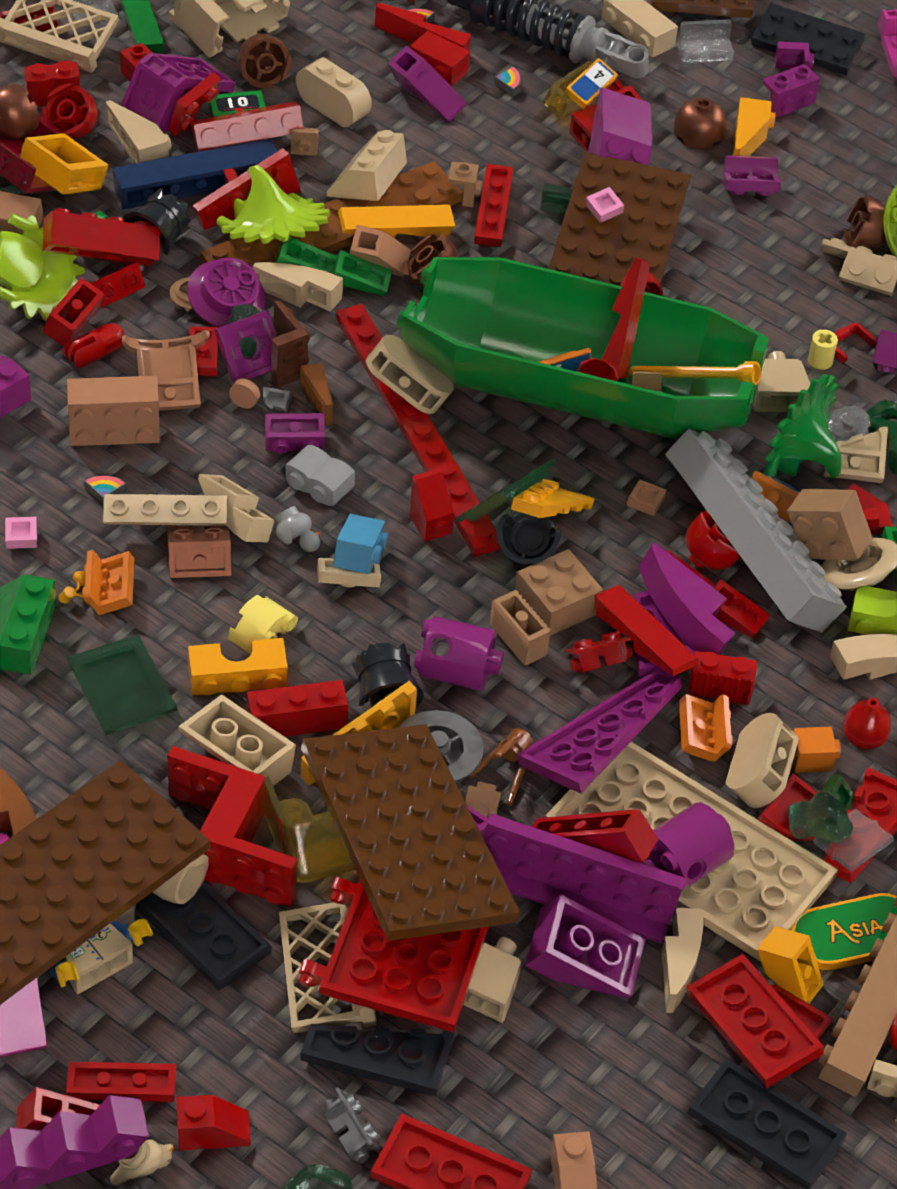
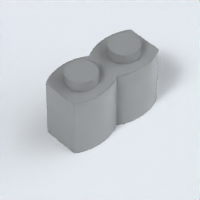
[285,445,355,506]

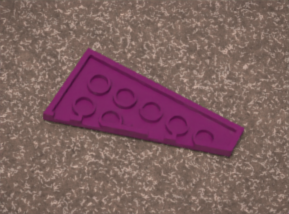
[516,668,682,794]

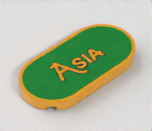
[792,893,897,970]

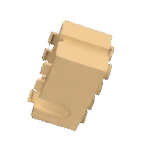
[177,0,290,57]

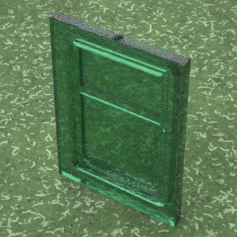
[455,458,557,523]
[67,634,177,735]

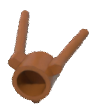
[467,728,533,806]

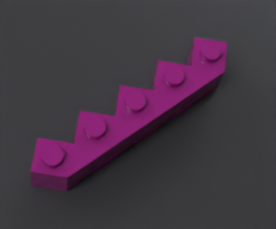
[0,1095,149,1189]

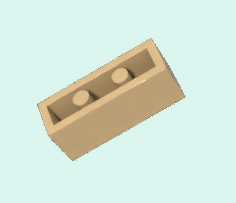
[602,0,678,58]

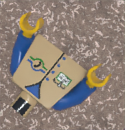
[50,919,154,995]

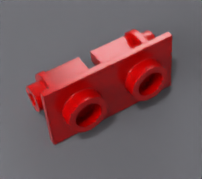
[90,261,145,309]
[564,631,633,673]

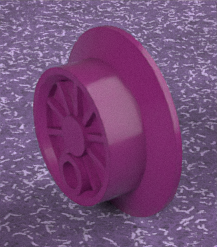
[187,258,265,328]

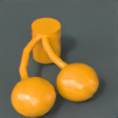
[58,571,85,604]

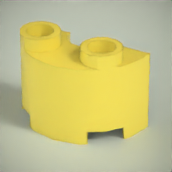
[228,595,298,655]

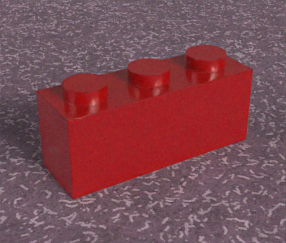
[247,680,348,737]

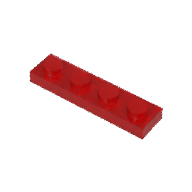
[474,164,514,247]

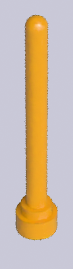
[629,361,761,385]

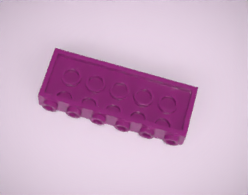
[483,813,686,943]

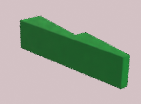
[120,0,164,54]
[274,237,392,296]

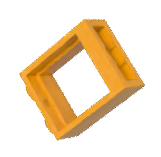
[20,133,109,195]

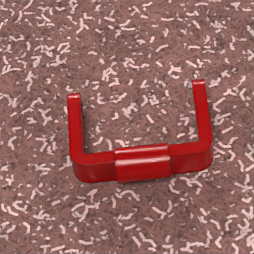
[833,322,877,363]

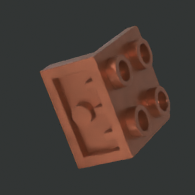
[271,300,310,388]
[167,525,231,578]

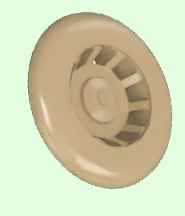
[821,538,897,591]

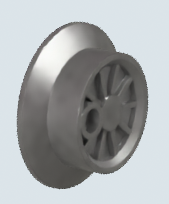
[398,710,483,785]

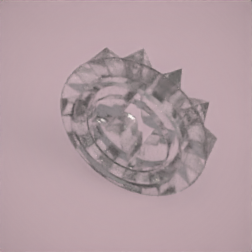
[828,406,871,442]

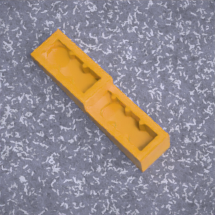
[338,205,455,238]

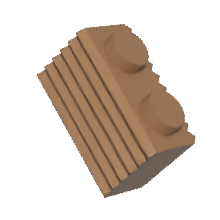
[489,590,551,665]

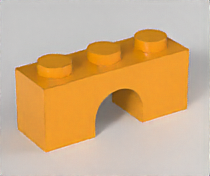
[188,638,288,696]

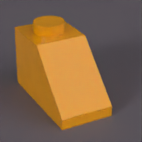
[757,926,824,1004]

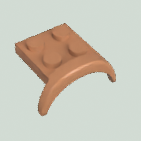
[122,330,210,411]

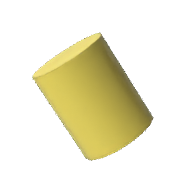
[808,330,838,370]

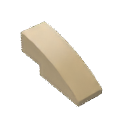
[253,262,343,312]
[198,474,274,543]
[830,634,897,680]
[661,908,703,1013]

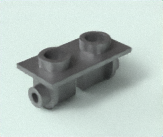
[323,1087,382,1164]

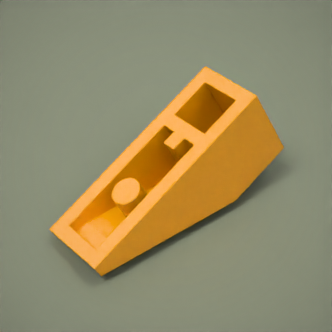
[733,97,775,156]

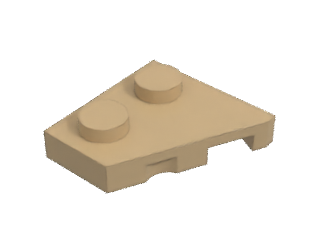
[824,427,888,483]

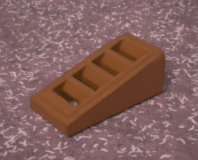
[300,363,333,425]

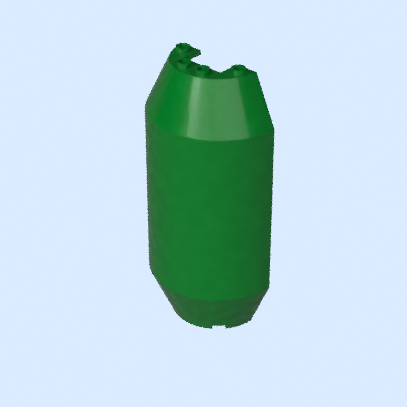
[397,257,769,439]

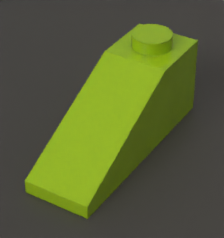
[848,585,897,635]

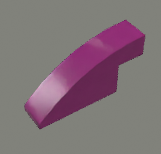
[639,542,736,655]

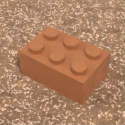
[67,376,160,446]

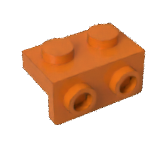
[82,550,135,615]
[679,694,733,763]

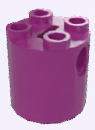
[414,616,504,691]
[642,802,735,891]

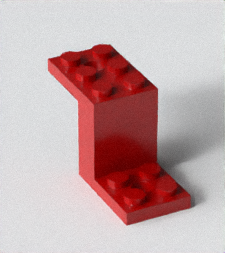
[167,746,297,907]

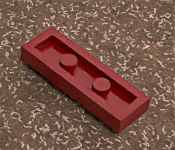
[66,1061,176,1102]

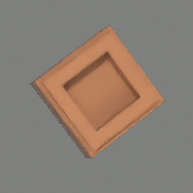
[627,479,667,516]

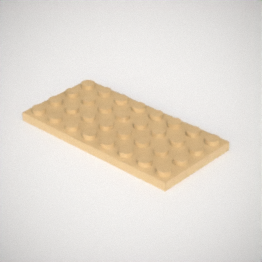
[545,742,838,962]

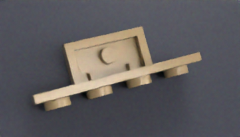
[822,238,897,296]
[103,494,227,526]

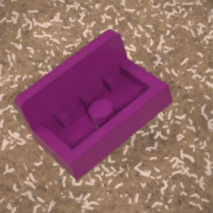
[763,64,820,118]
[722,156,781,196]
[265,413,325,453]

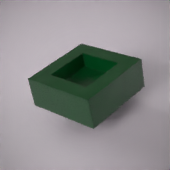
[819,774,855,821]

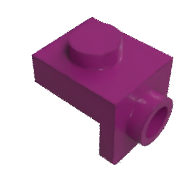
[774,41,814,69]

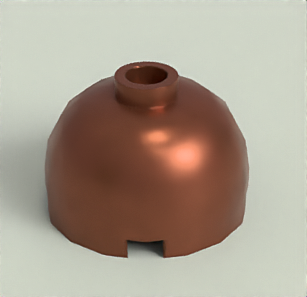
[237,34,292,88]
[0,82,39,139]
[673,98,727,149]
[844,195,886,251]
[403,233,459,288]

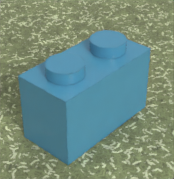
[333,514,389,574]

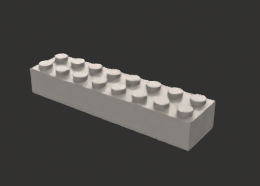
[666,429,847,632]

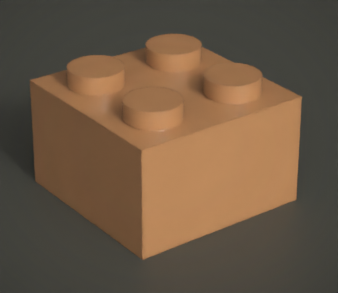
[787,489,873,561]
[515,549,603,636]

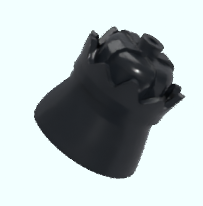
[123,188,191,255]
[497,513,561,566]
[351,642,424,707]

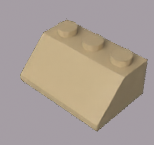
[327,130,407,201]
[178,694,296,789]

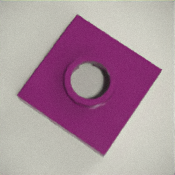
[214,310,277,384]

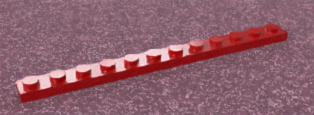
[336,304,501,557]

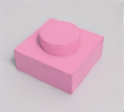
[585,187,624,223]
[5,517,37,549]

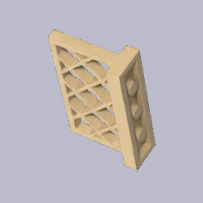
[0,0,119,73]
[279,902,377,1033]

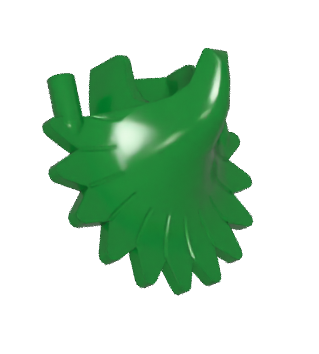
[765,373,842,478]

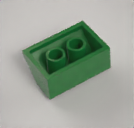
[0,574,57,675]

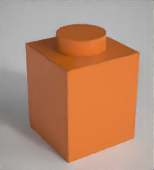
[792,727,841,773]

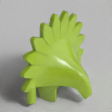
[217,165,330,244]
[0,213,85,321]

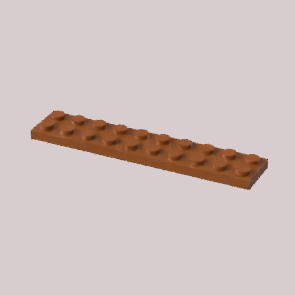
[200,161,464,269]

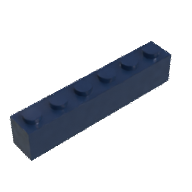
[113,138,277,209]

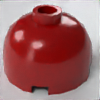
[42,83,98,140]
[685,511,741,570]

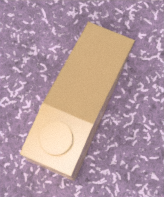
[106,100,172,163]

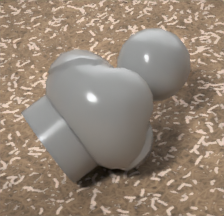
[274,506,320,552]

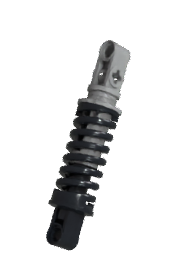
[446,0,649,79]

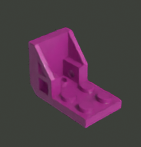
[121,53,236,134]

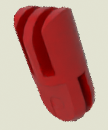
[62,323,124,369]

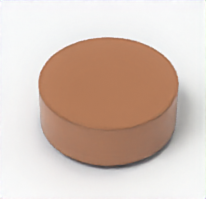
[229,379,260,409]

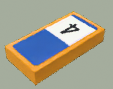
[564,58,618,110]

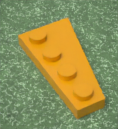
[511,479,595,518]
[301,681,417,786]

